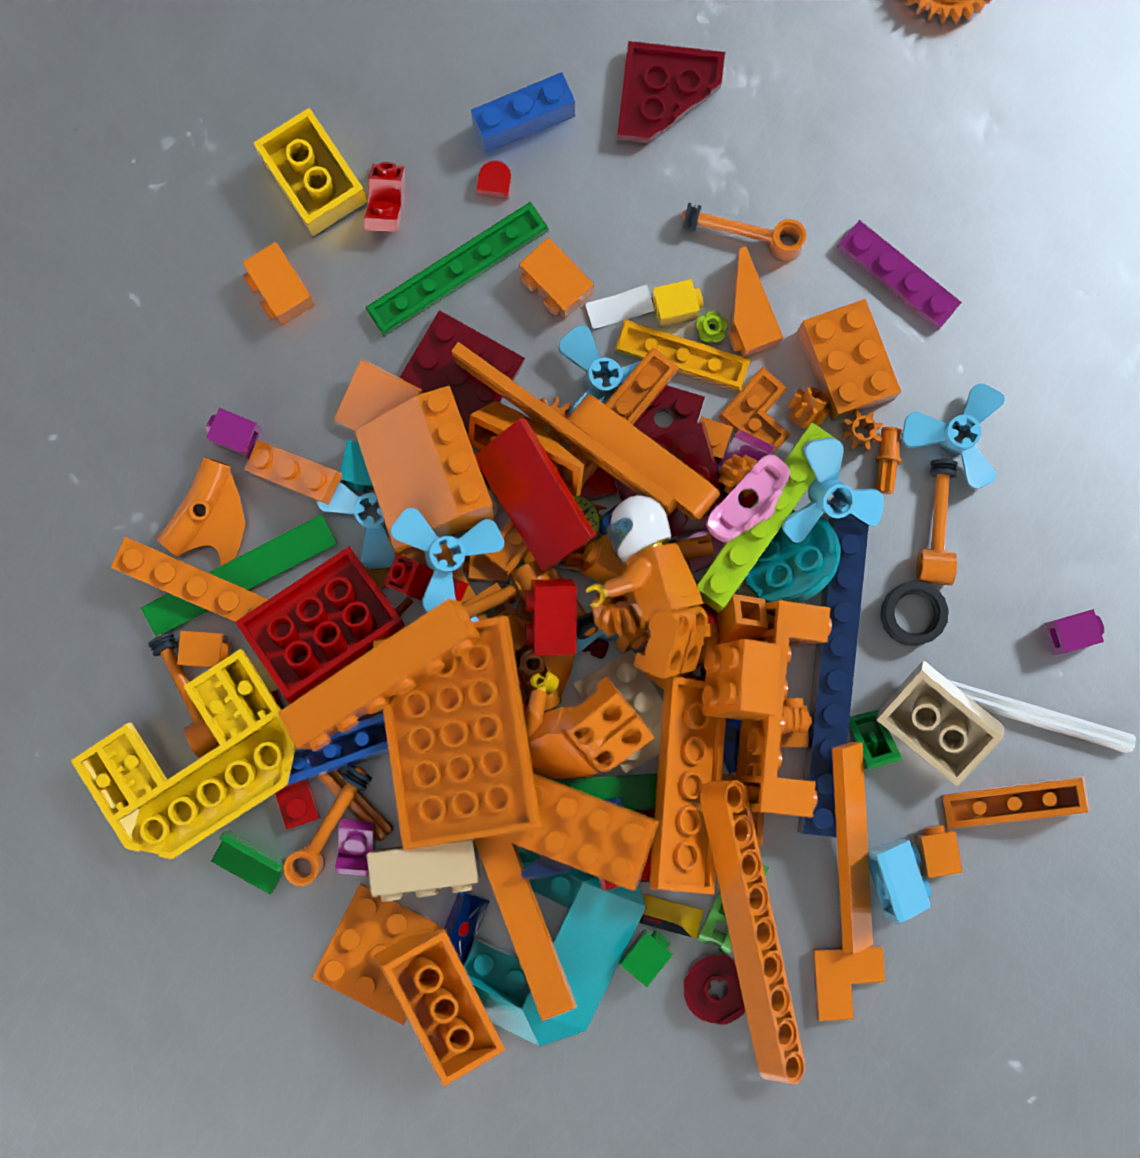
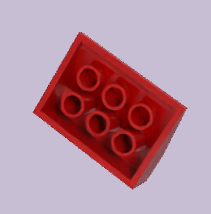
[235,546,406,704]

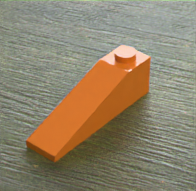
[468,401,584,497]
[942,775,1090,829]

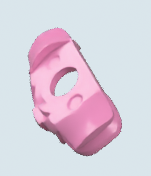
[706,455,791,542]

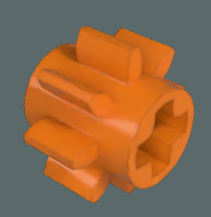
[787,387,831,429]
[840,410,883,453]
[718,454,757,498]

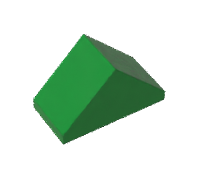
[848,709,901,769]

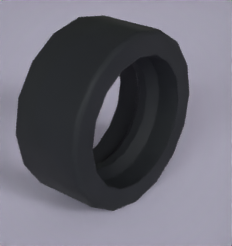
[880,581,949,646]

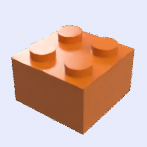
[702,639,781,720]

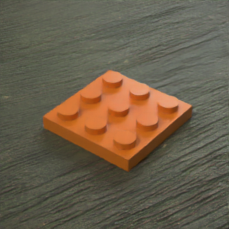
[312,883,452,1026]

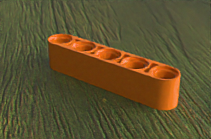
[567,394,720,522]

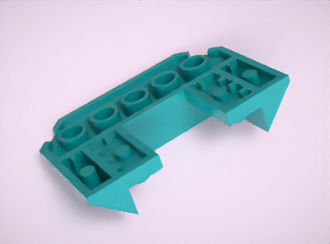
[464,847,646,1046]

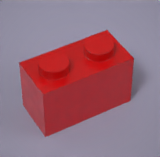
[524,579,577,655]

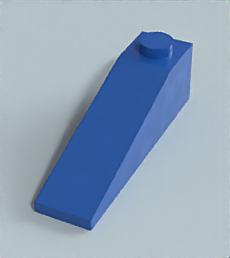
[285,713,389,787]

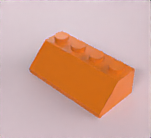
[375,929,505,1087]

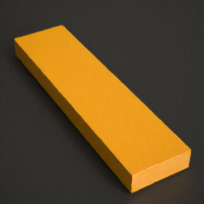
[614,320,751,392]

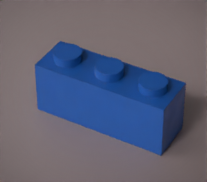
[471,72,575,153]

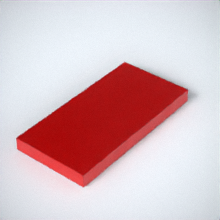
[475,418,597,572]

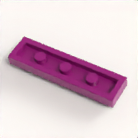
[837,220,962,330]

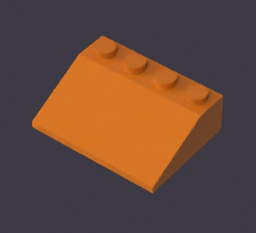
[355,386,494,552]

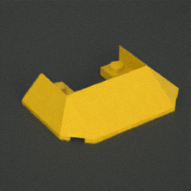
[70,649,296,860]

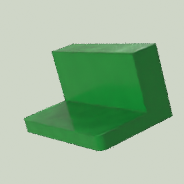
[210,831,285,895]

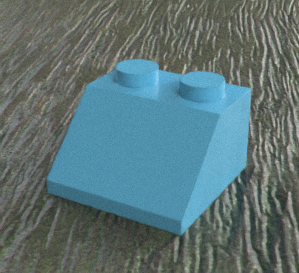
[868,838,932,923]

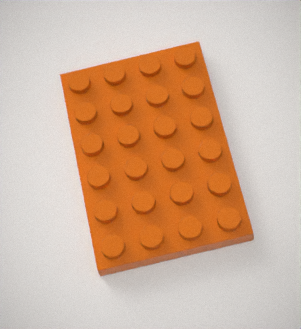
[373,616,541,850]

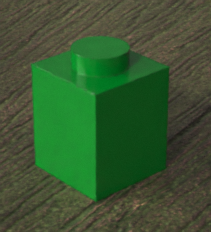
[619,929,673,987]

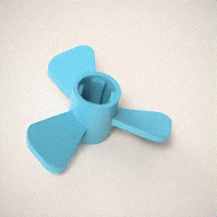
[558,325,640,416]
[902,384,1005,489]
[782,438,884,543]
[317,482,396,570]
[391,508,504,612]

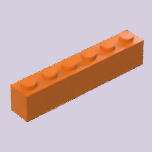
[278,598,481,751]

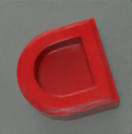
[476,160,512,198]

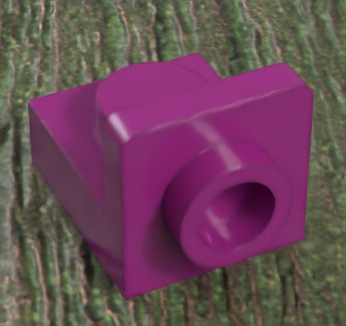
[335,819,375,876]

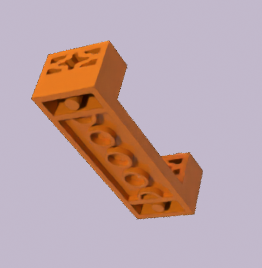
[735,600,832,817]

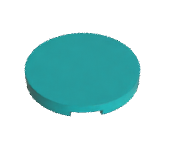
[744,510,841,603]

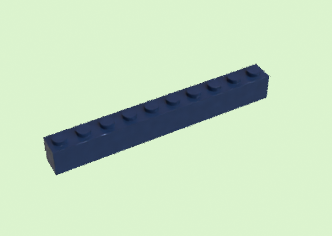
[797,496,869,838]

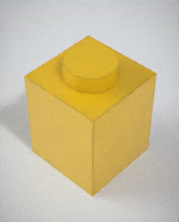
[651,279,704,328]

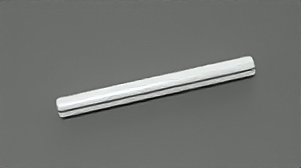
[947,679,1136,753]

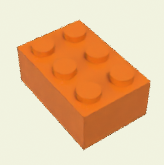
[797,299,902,422]

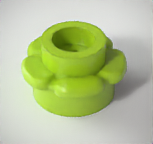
[696,311,729,343]

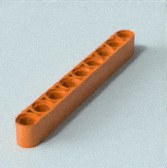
[700,781,805,1084]

